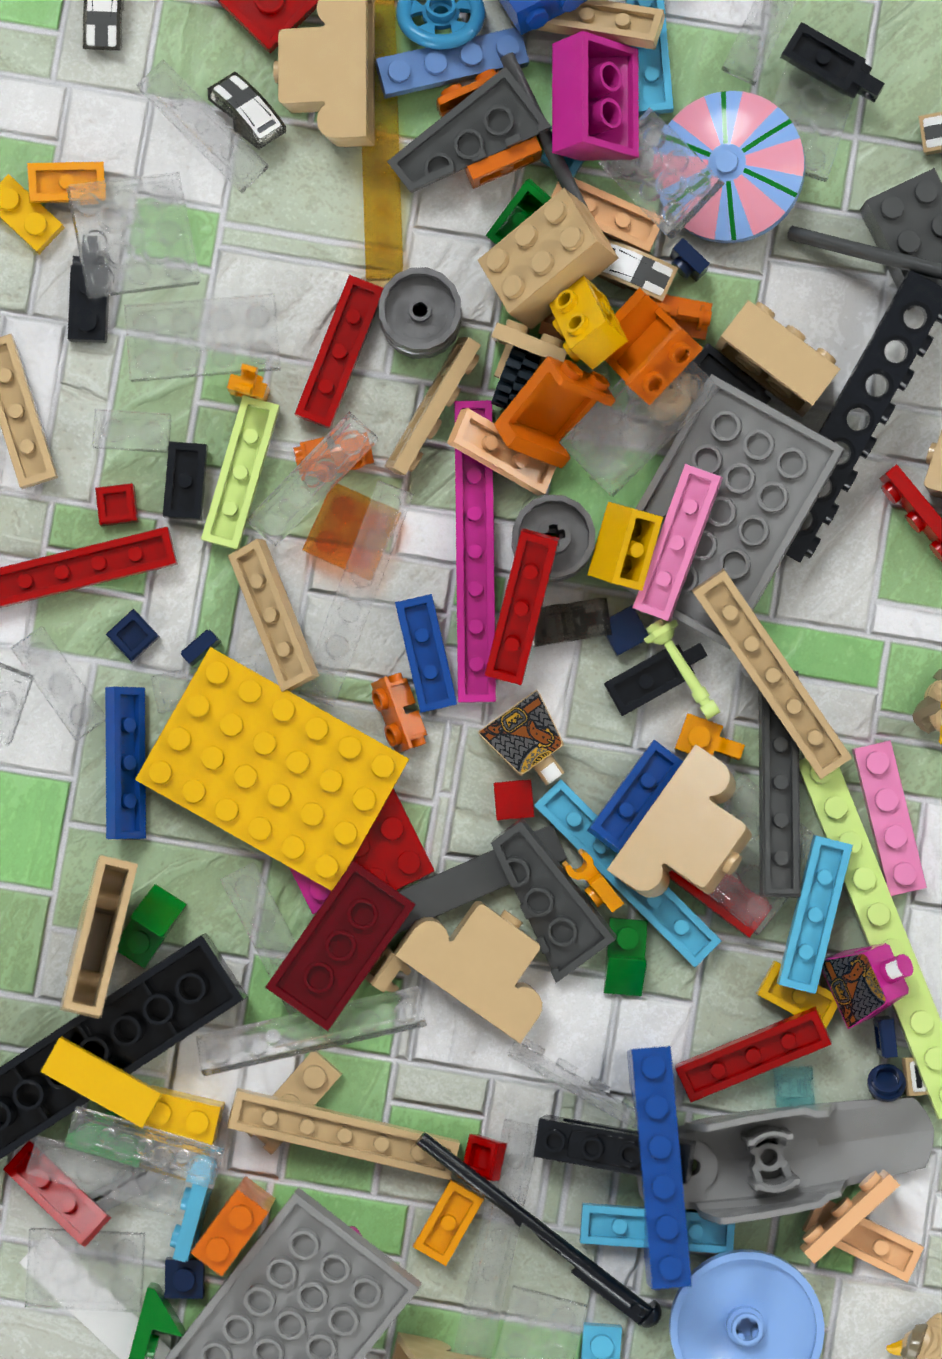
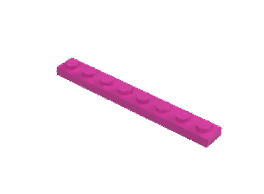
[454,400,496,703]

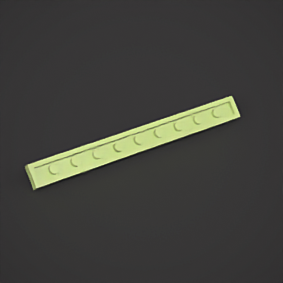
[799,758,942,1120]

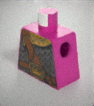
[822,943,913,1029]

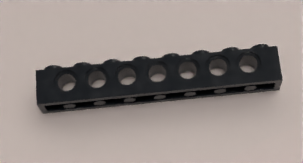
[785,270,942,562]

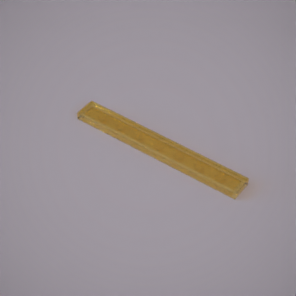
[362,0,403,281]

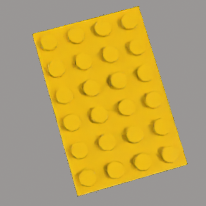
[135,647,410,891]

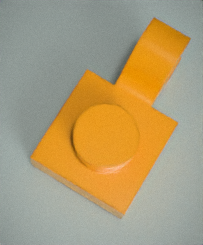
[227,363,270,401]
[675,713,745,760]
[562,848,624,913]

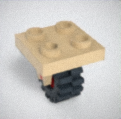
[491,319,569,409]

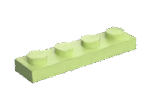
[201,395,280,550]

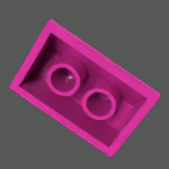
[552,31,639,161]

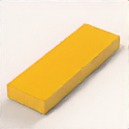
[41,1036,163,1128]

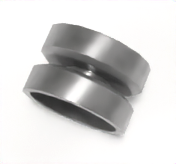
[379,267,461,359]
[511,495,595,582]

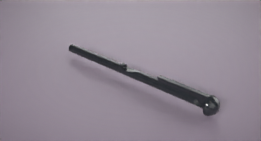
[416,1132,662,1328]

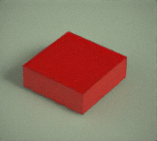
[95,483,138,526]
[493,779,534,820]
[463,1134,507,1181]

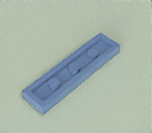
[375,27,529,99]

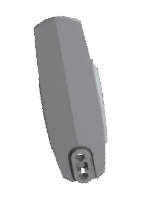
[636,1097,934,1225]

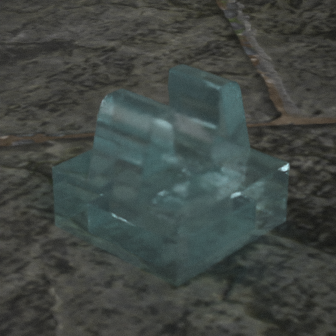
[773,1065,815,1107]

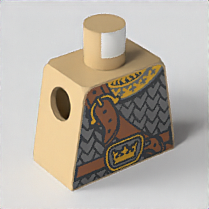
[478,690,565,786]

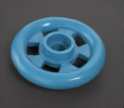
[396,0,486,50]

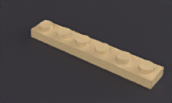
[691,569,852,779]
[227,1088,460,1180]

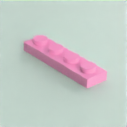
[633,464,723,621]
[852,740,927,896]

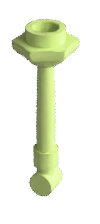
[644,619,720,720]

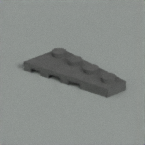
[387,66,552,193]
[491,817,617,983]

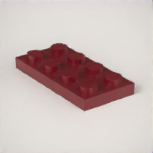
[265,860,416,1031]

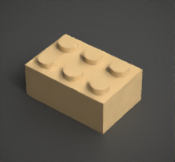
[478,188,619,330]
[715,300,840,417]

